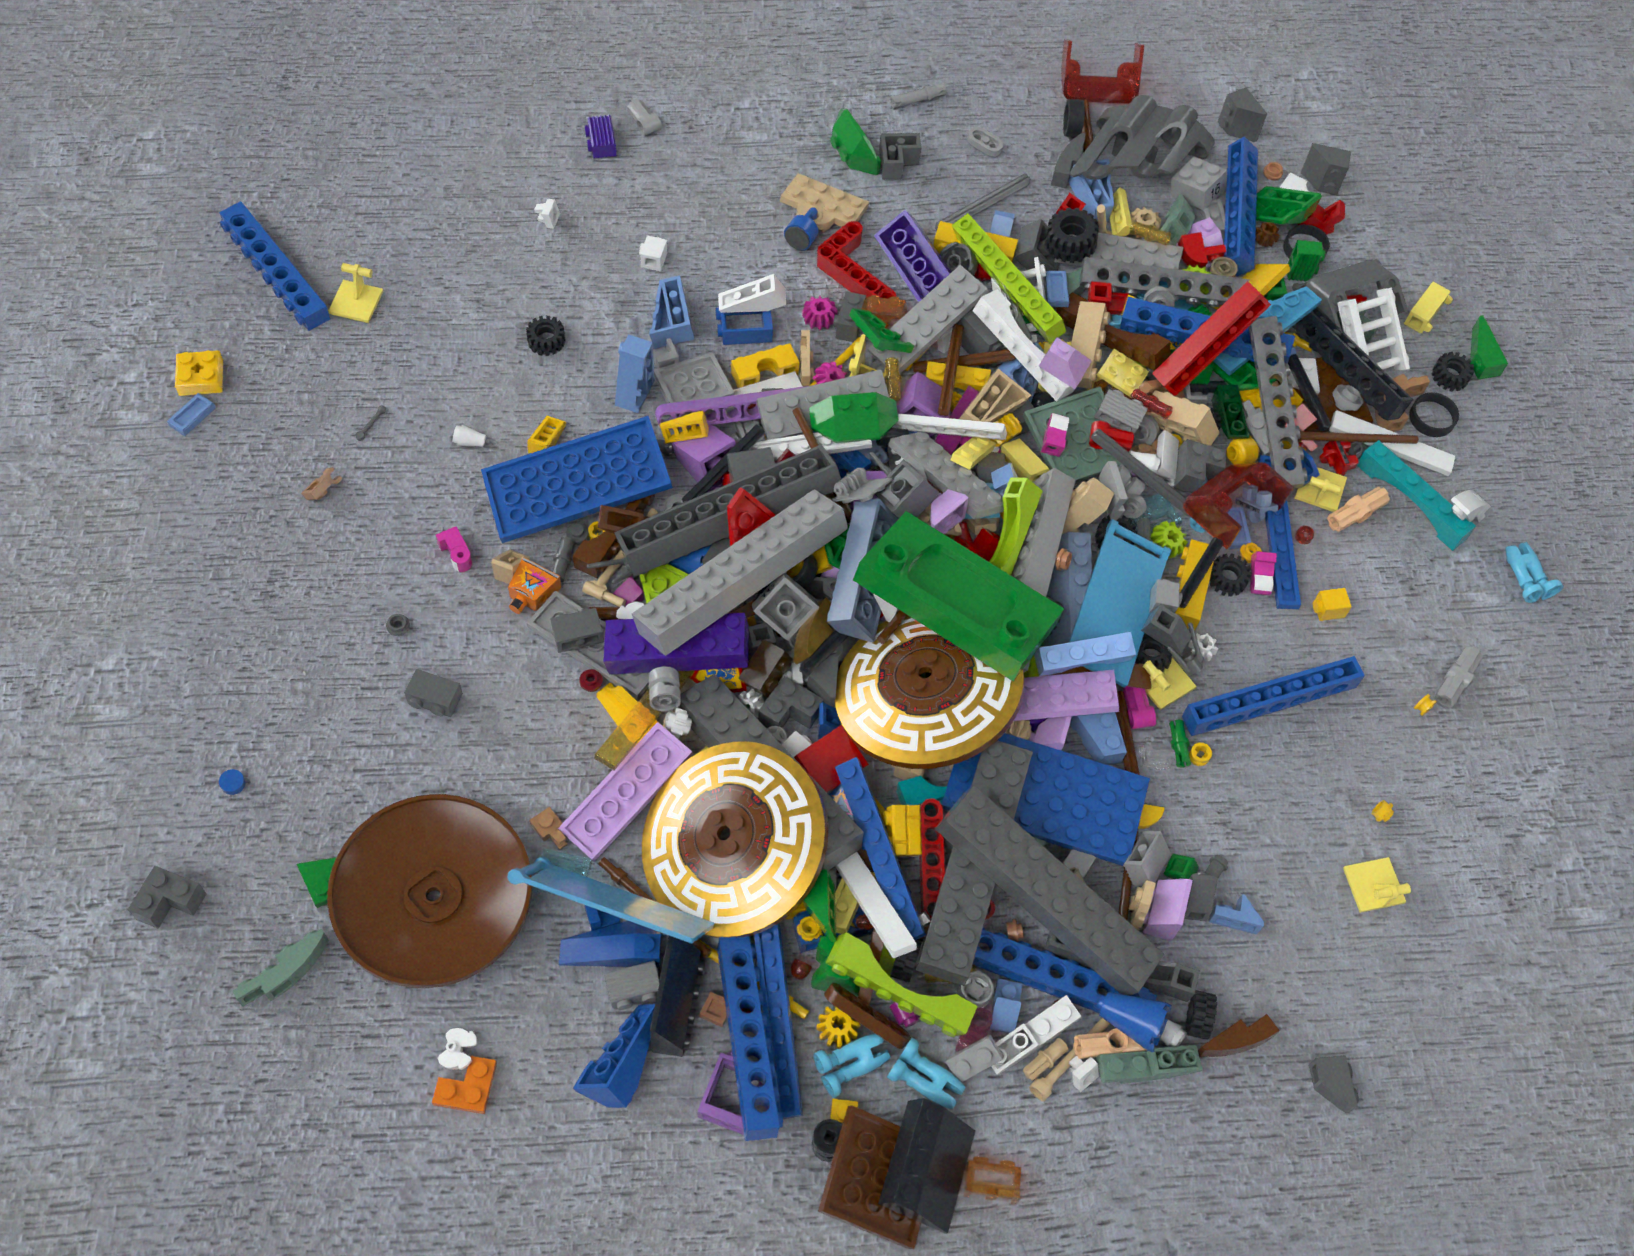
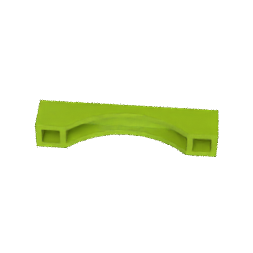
[989,477,1043,575]
[826,932,978,1037]

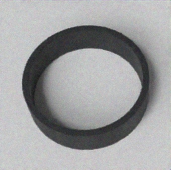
[1283,224,1330,263]
[1409,392,1459,437]

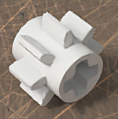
[1188,633,1218,661]
[738,689,764,718]
[663,708,692,739]

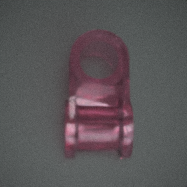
[955,1007,993,1052]

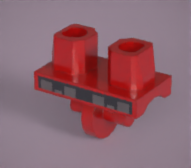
[1319,441,1359,476]

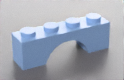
[1034,632,1136,676]

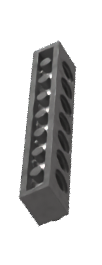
[1079,257,1249,307]
[1249,316,1307,491]

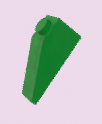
[1470,315,1508,380]
[803,869,837,942]

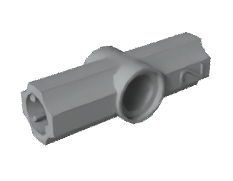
[1434,646,1483,708]

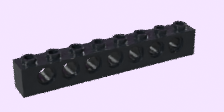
[1292,307,1414,420]

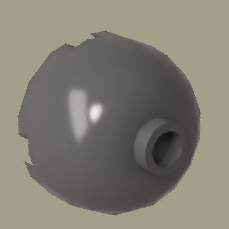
[940,242,978,276]

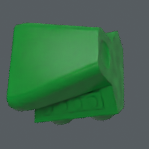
[811,936,860,996]

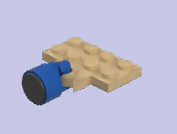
[780,173,869,250]

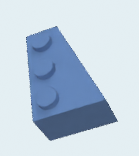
[1068,159,1114,222]
[649,275,695,349]
[615,334,655,413]
[996,342,1044,402]
[1070,712,1127,765]

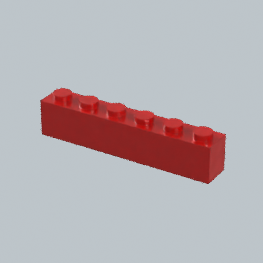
[1152,281,1271,396]

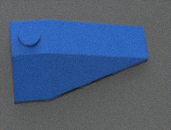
[559,921,662,968]
[573,1004,655,1108]

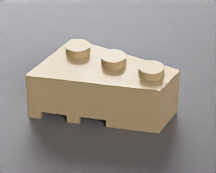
[959,369,1032,423]
[1144,390,1220,446]
[1062,478,1114,534]

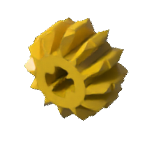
[990,413,1022,447]
[816,1006,860,1049]

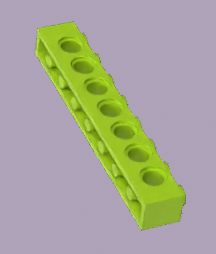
[952,213,1067,344]

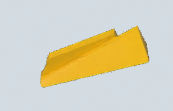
[596,682,659,748]

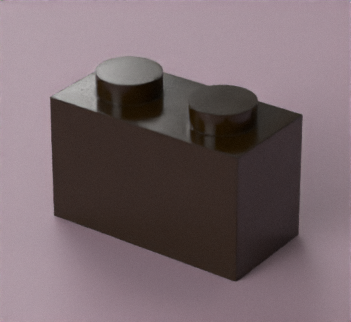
[738,639,793,698]

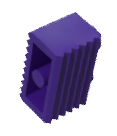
[584,115,617,158]

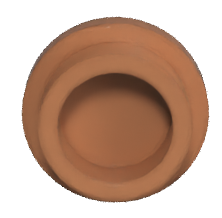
[1263,162,1283,180]
[1054,548,1072,571]
[1006,919,1024,942]

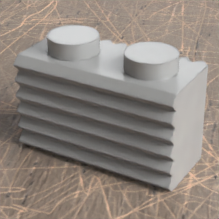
[1094,389,1148,434]
[1123,831,1171,886]
[604,961,659,1010]

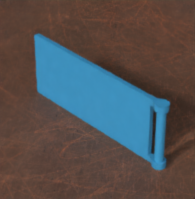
[1069,519,1171,687]
[508,857,714,943]

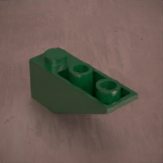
[1211,385,1249,439]

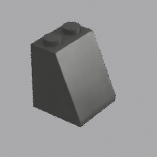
[956,305,1004,369]

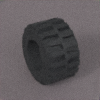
[1046,208,1099,263]

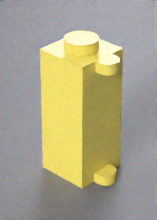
[1404,282,1453,334]
[1001,438,1049,482]

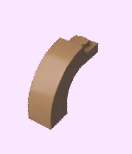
[1375,374,1430,432]

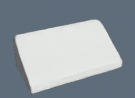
[1155,430,1179,479]

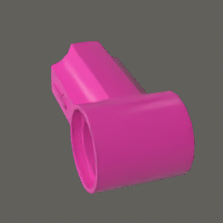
[1123,686,1156,729]

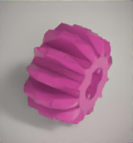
[802,295,838,331]
[812,362,848,385]

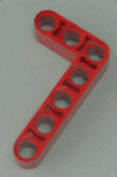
[816,221,896,316]
[919,798,995,921]

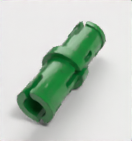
[1169,719,1191,768]

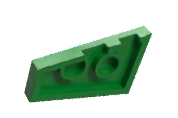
[849,308,914,353]
[296,857,337,908]

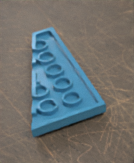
[1213,287,1322,376]

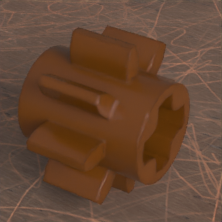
[1255,222,1280,247]

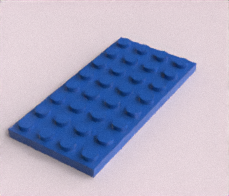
[481,416,673,543]
[941,733,1150,866]

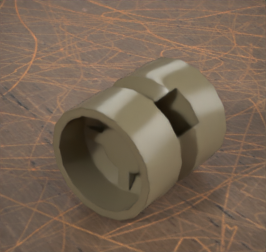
[1209,257,1237,295]

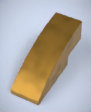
[793,597,833,665]

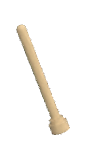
[1029,1018,1110,1102]

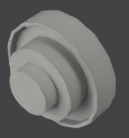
[1143,287,1175,307]
[1332,385,1363,411]
[1133,414,1160,445]

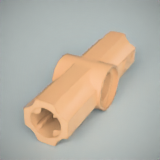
[1327,487,1390,532]
[1073,1028,1147,1059]

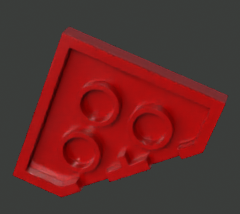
[727,488,776,546]

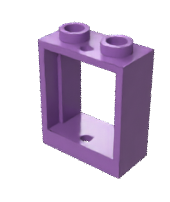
[697,1052,763,1135]

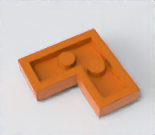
[432,1056,497,1114]

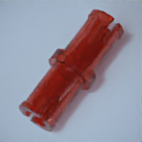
[1130,389,1173,419]

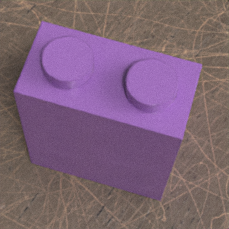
[897,372,951,438]
[672,425,736,493]

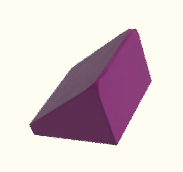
[613,577,644,607]

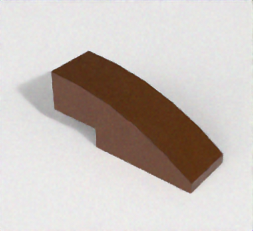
[598,505,649,534]
[1198,1014,1280,1057]

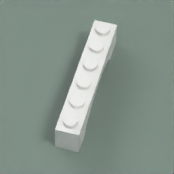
[973,289,1082,402]

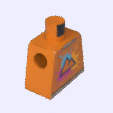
[508,557,562,614]

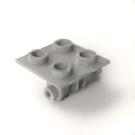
[832,468,893,503]

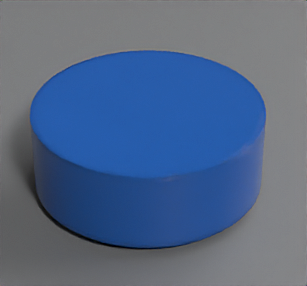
[219,769,245,795]

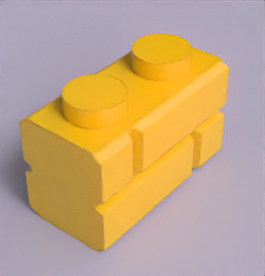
[883,805,922,857]

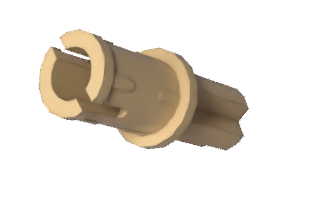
[1023,1038,1069,1080]

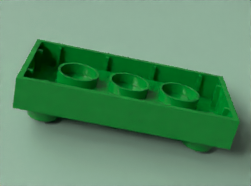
[853,511,1064,682]

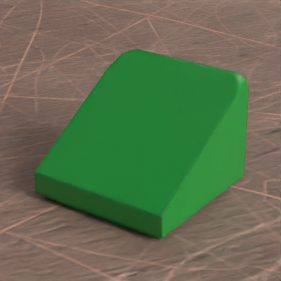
[1164,853,1199,879]

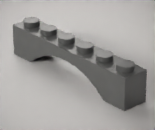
[1044,931,1200,1002]

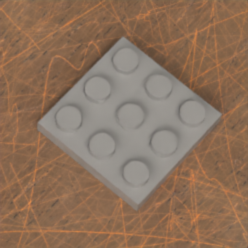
[654,353,735,414]

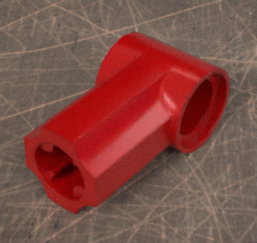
[1089,421,1134,452]

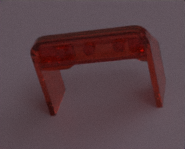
[1061,39,1144,104]
[1183,462,1294,549]

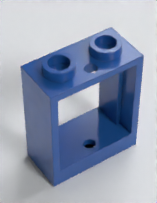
[716,308,773,345]

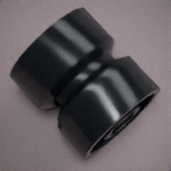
[811,1119,843,1162]

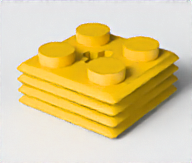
[175,350,223,396]

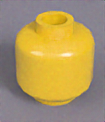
[1226,437,1259,466]

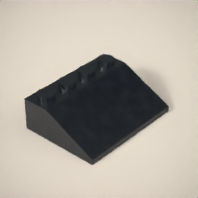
[650,935,705,1057]
[878,1098,975,1234]

